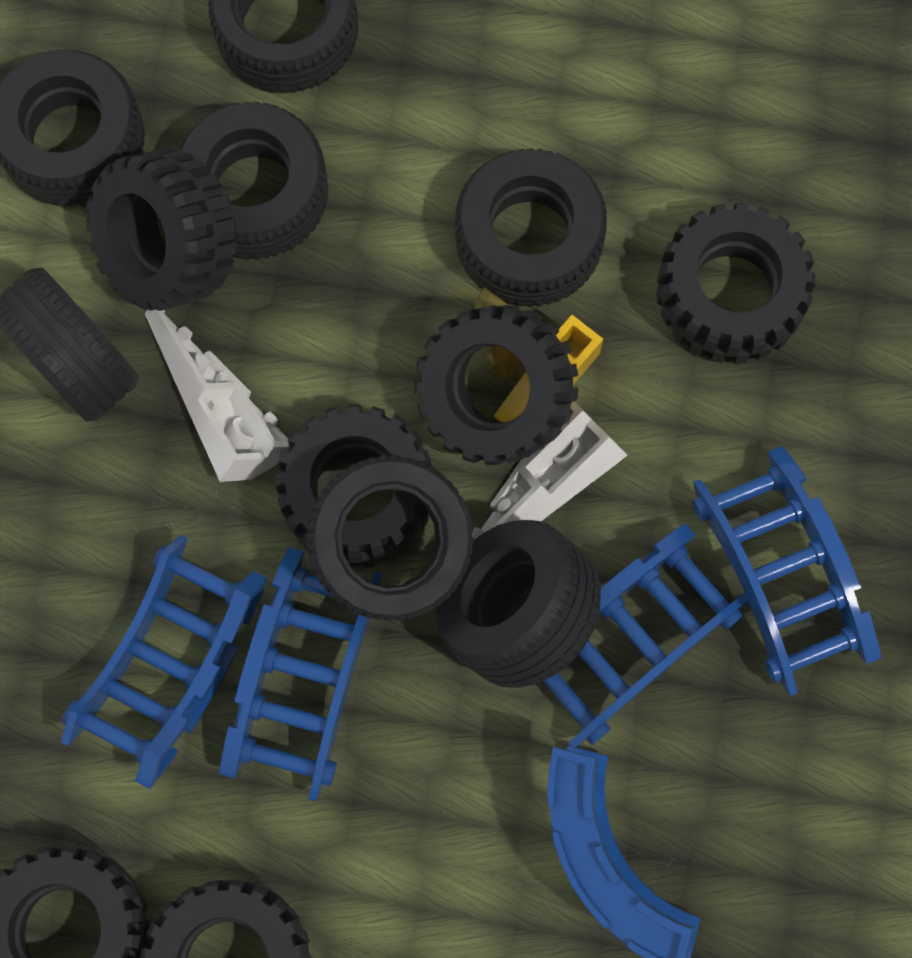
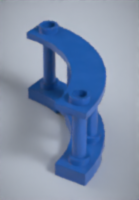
[692,446,882,696]
[543,524,748,750]
[61,535,268,789]
[219,547,383,801]
[547,745,701,958]

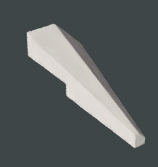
[145,310,290,482]
[472,401,628,541]

